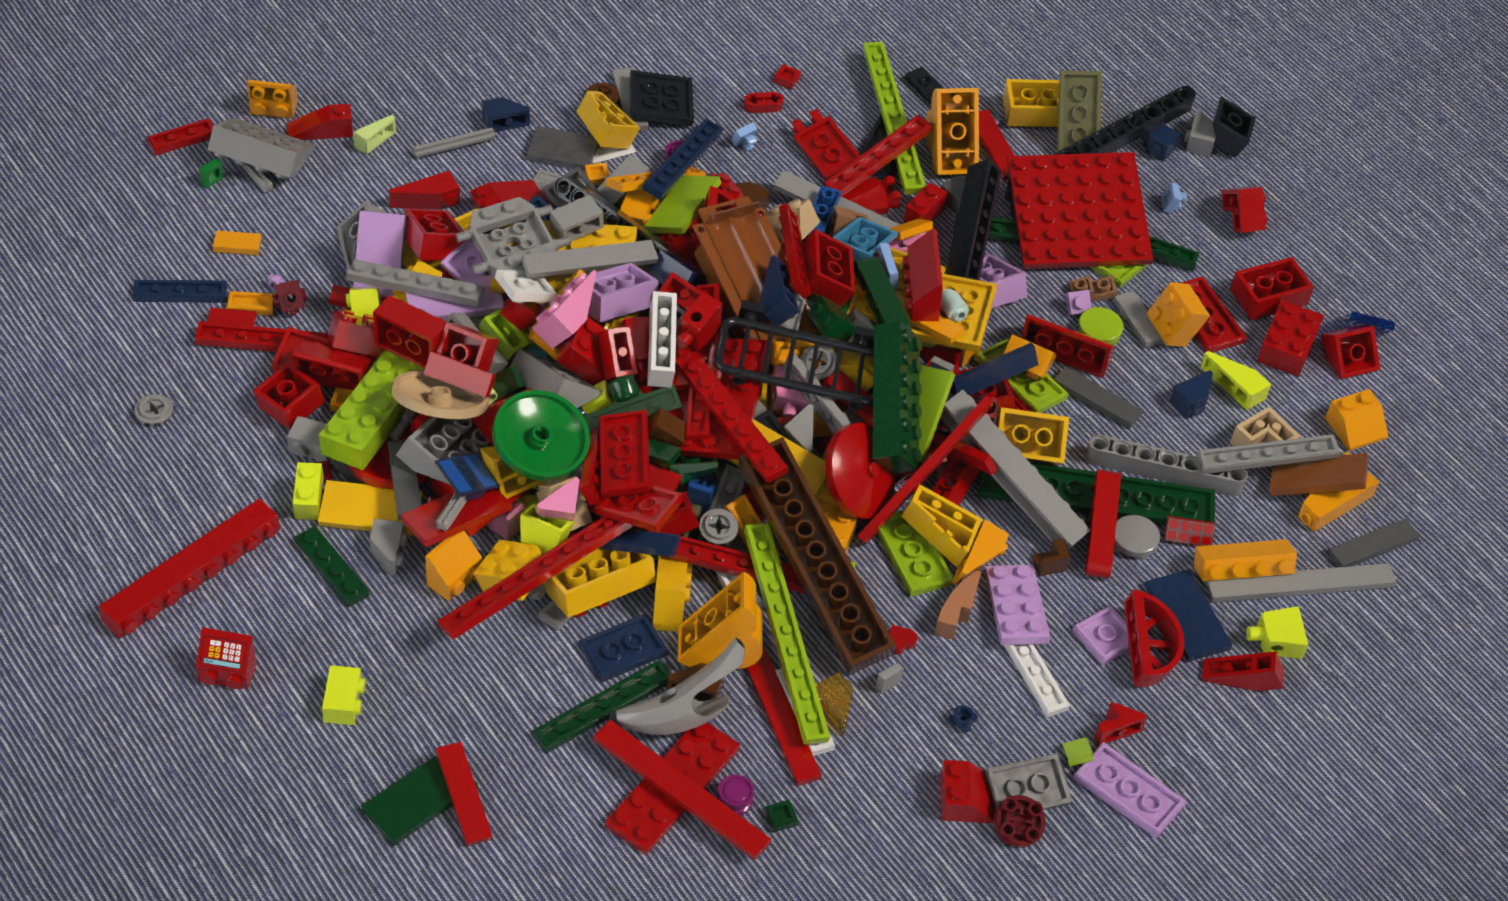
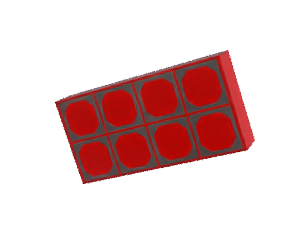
[1164,516,1216,546]

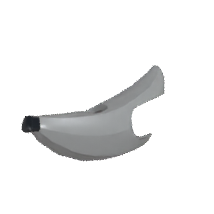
[609,637,745,735]

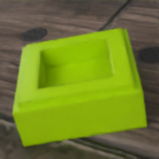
[1062,737,1094,767]

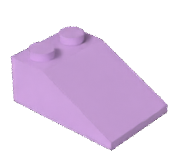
[979,254,1027,309]

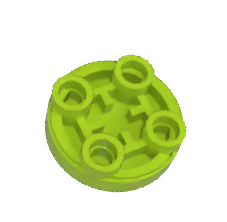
[1078,307,1123,345]

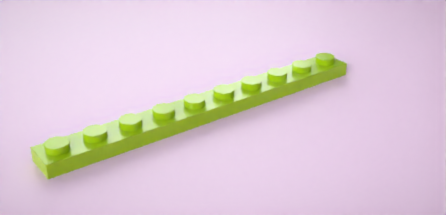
[863,42,926,195]
[743,523,831,745]

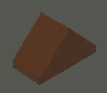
[648,407,686,445]

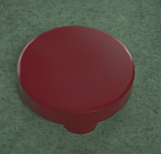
[993,795,1046,848]

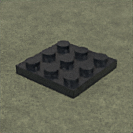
[629,70,694,126]

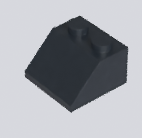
[1212,96,1256,158]

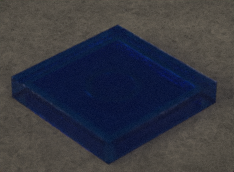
[1345,311,1395,333]

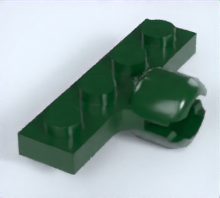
[583,374,682,434]

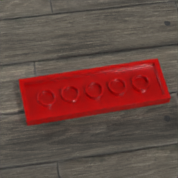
[605,722,741,855]

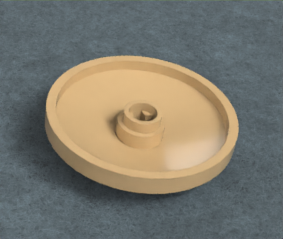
[392,370,490,419]

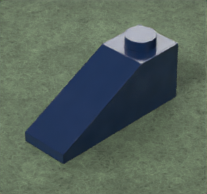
[760,254,800,326]

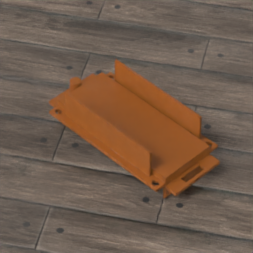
[692,196,822,340]

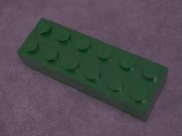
[873,321,922,474]

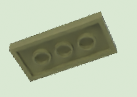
[1057,70,1102,153]

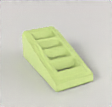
[353,115,396,154]

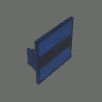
[434,452,500,501]

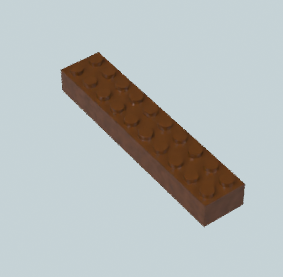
[739,437,896,675]

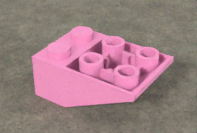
[532,270,597,349]

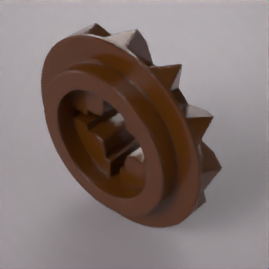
[586,83,619,105]

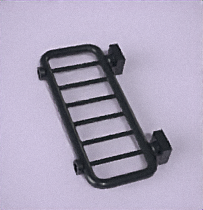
[714,300,874,411]

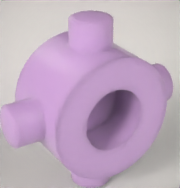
[267,274,284,290]

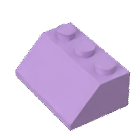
[574,263,658,322]

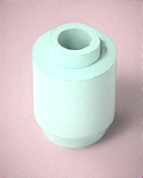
[940,289,969,322]

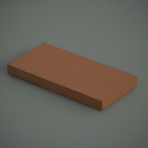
[1269,453,1369,496]

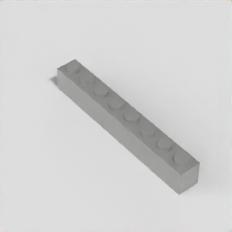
[940,390,1091,551]

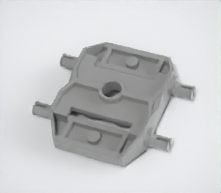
[455,197,571,278]

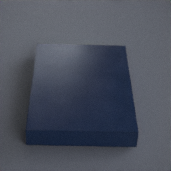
[579,613,669,683]

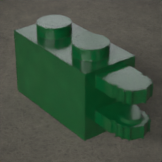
[807,293,856,342]

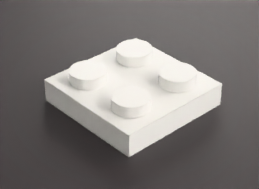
[495,270,557,304]

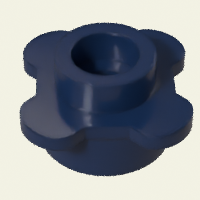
[948,706,978,732]

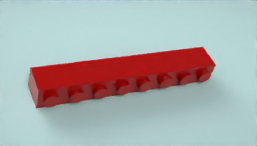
[98,498,280,639]

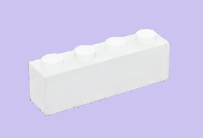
[647,291,677,388]

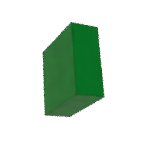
[199,158,224,189]

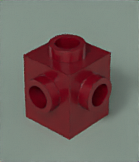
[272,280,307,315]

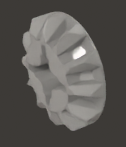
[800,345,836,381]
[135,394,174,427]
[699,509,738,545]

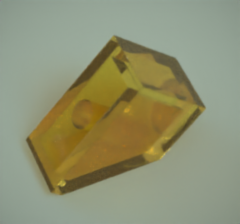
[815,672,853,735]

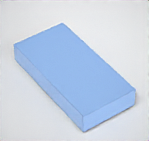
[879,243,898,290]

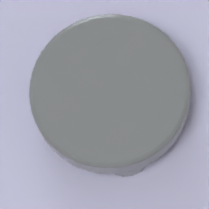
[1114,515,1160,560]

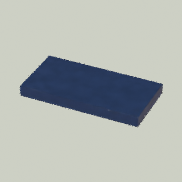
[1145,569,1233,662]

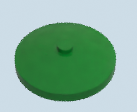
[492,390,590,481]

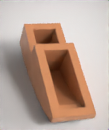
[934,570,981,640]

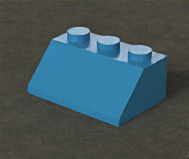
[833,217,898,264]

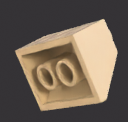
[761,199,820,241]

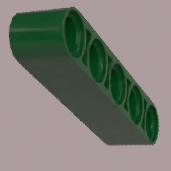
[854,256,911,330]

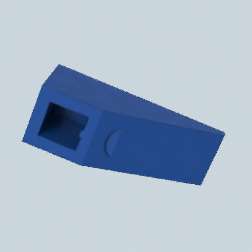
[802,185,842,242]

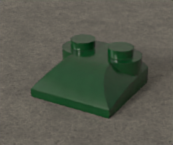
[667,456,718,486]

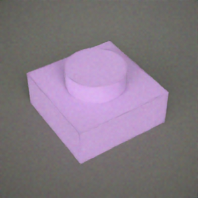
[1065,290,1092,315]

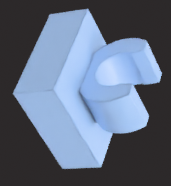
[731,122,757,151]
[1161,183,1188,214]

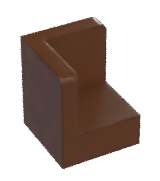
[1032,539,1070,577]

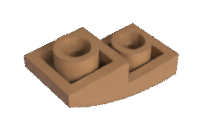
[1069,275,1118,301]

